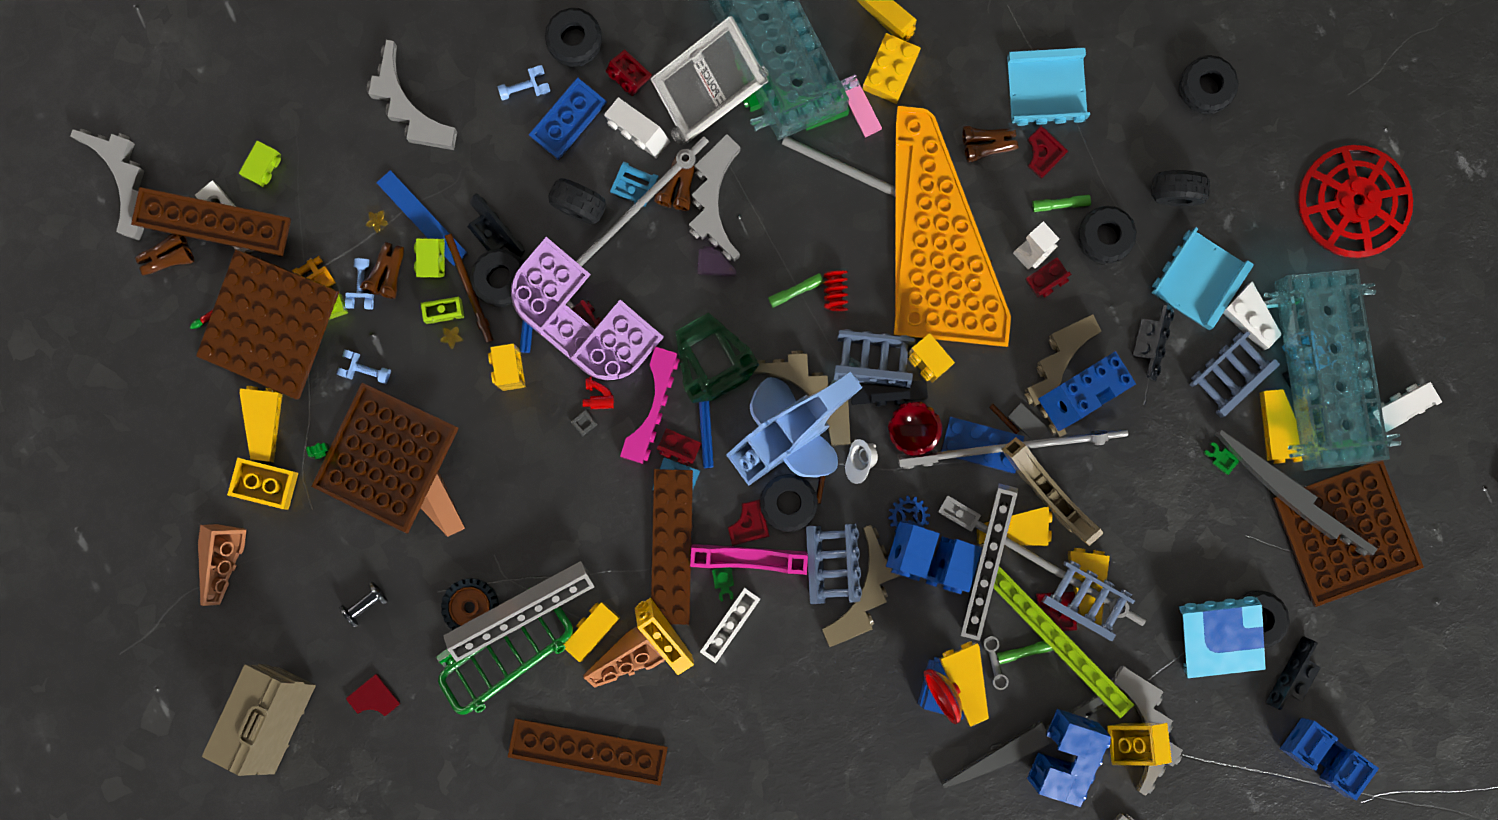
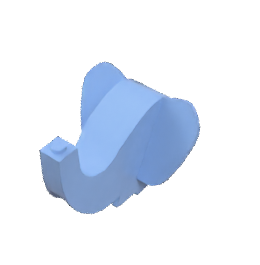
[726,372,862,486]

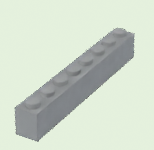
[961,483,1018,641]
[443,561,594,662]

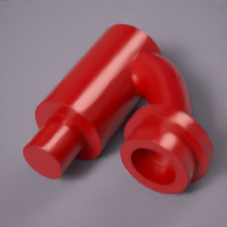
[583,376,614,409]

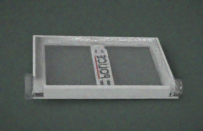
[650,16,769,145]

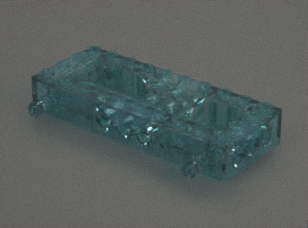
[689,0,860,141]
[1264,269,1402,471]

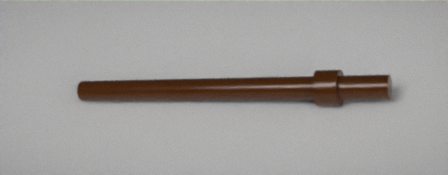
[444,234,493,343]

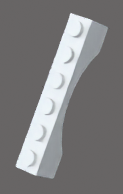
[1013,221,1059,270]

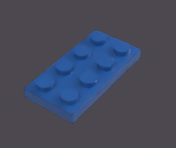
[529,78,607,160]
[941,417,1025,474]

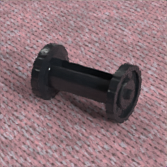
[339,582,388,627]

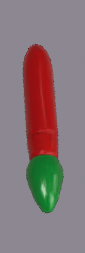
[190,310,213,329]

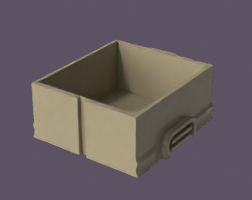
[202,664,316,776]

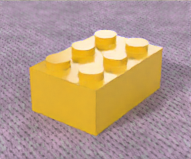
[862,33,921,104]
[907,333,955,383]
[488,344,526,391]
[227,458,298,510]
[564,602,621,662]
[1107,723,1172,766]

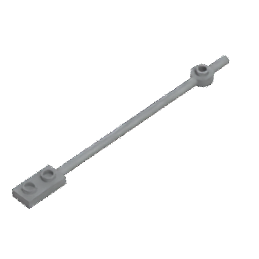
[576,136,709,266]
[897,429,1128,469]
[938,495,1146,626]

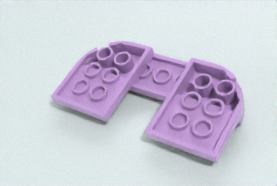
[511,237,663,380]

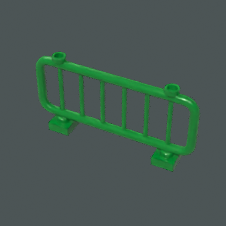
[436,588,573,715]

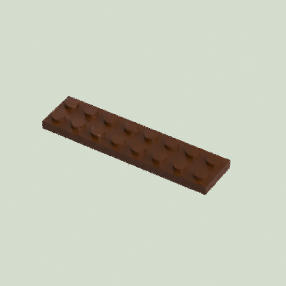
[131,187,291,256]
[651,469,693,625]
[508,718,668,786]

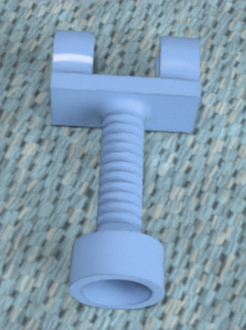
[497,65,550,100]
[345,258,374,310]
[336,349,391,384]

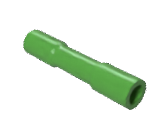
[1032,195,1091,212]
[768,273,824,308]
[997,641,1053,664]

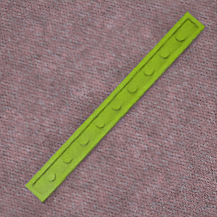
[993,566,1134,719]

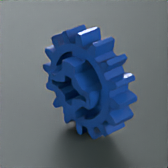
[888,496,930,533]

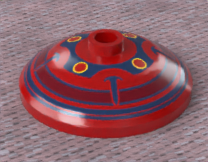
[924,669,962,724]

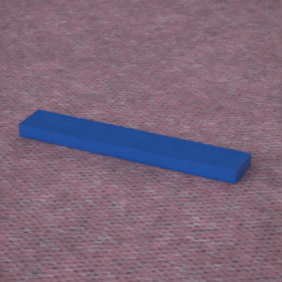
[377,170,468,266]

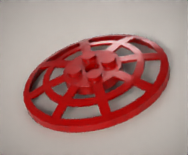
[1298,145,1413,258]

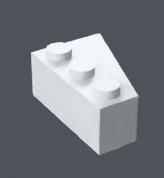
[604,97,670,159]
[1223,282,1282,351]
[1369,382,1442,433]

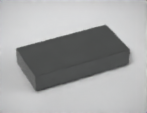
[1008,403,1049,440]

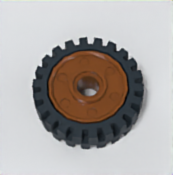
[441,578,500,630]

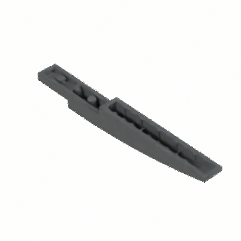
[1215,430,1377,556]
[941,695,1106,788]

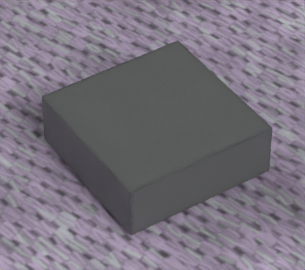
[571,409,598,436]

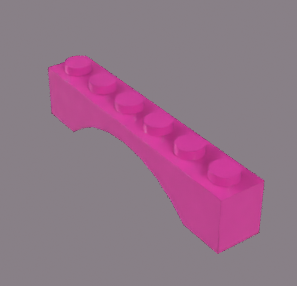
[620,347,680,464]
[690,544,808,575]

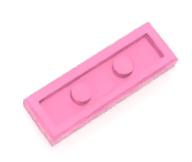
[840,78,882,138]

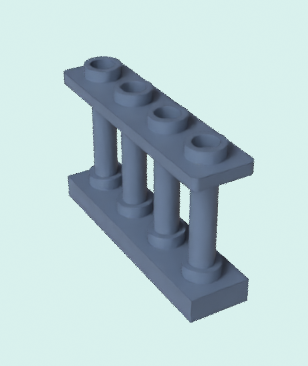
[834,329,915,388]
[1189,331,1280,418]
[806,524,862,604]
[1041,560,1135,641]

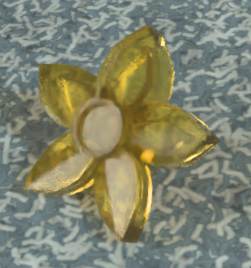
[365,211,388,233]
[440,327,463,349]

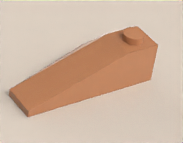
[421,471,465,537]
[198,524,246,606]
[583,627,665,688]

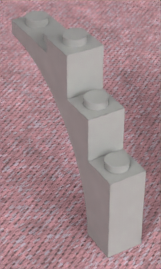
[367,40,457,150]
[70,129,145,241]
[689,134,740,262]
[1111,666,1183,796]

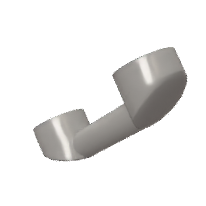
[983,636,1009,690]

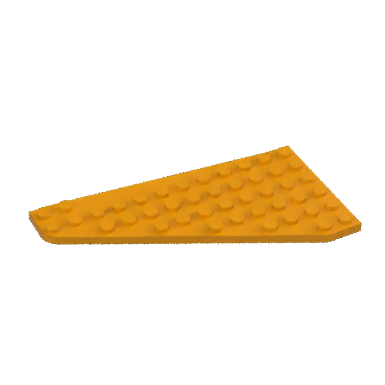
[893,106,1011,347]

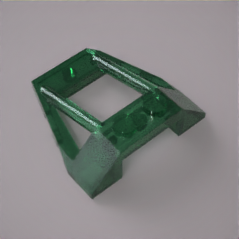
[676,312,759,403]

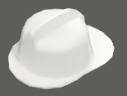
[845,439,878,484]

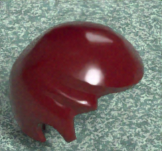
[888,402,942,456]

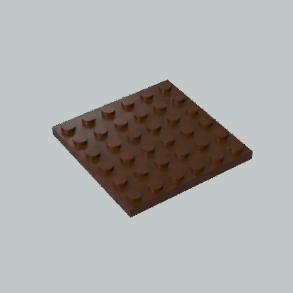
[196,249,339,399]
[311,383,459,534]
[1273,459,1424,607]

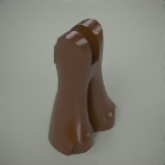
[962,126,1018,162]
[654,154,695,211]
[135,234,194,275]
[360,242,404,299]

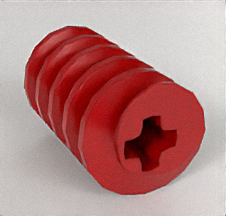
[823,270,848,311]

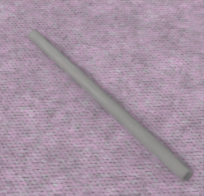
[782,136,895,197]

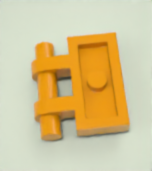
[292,256,336,287]

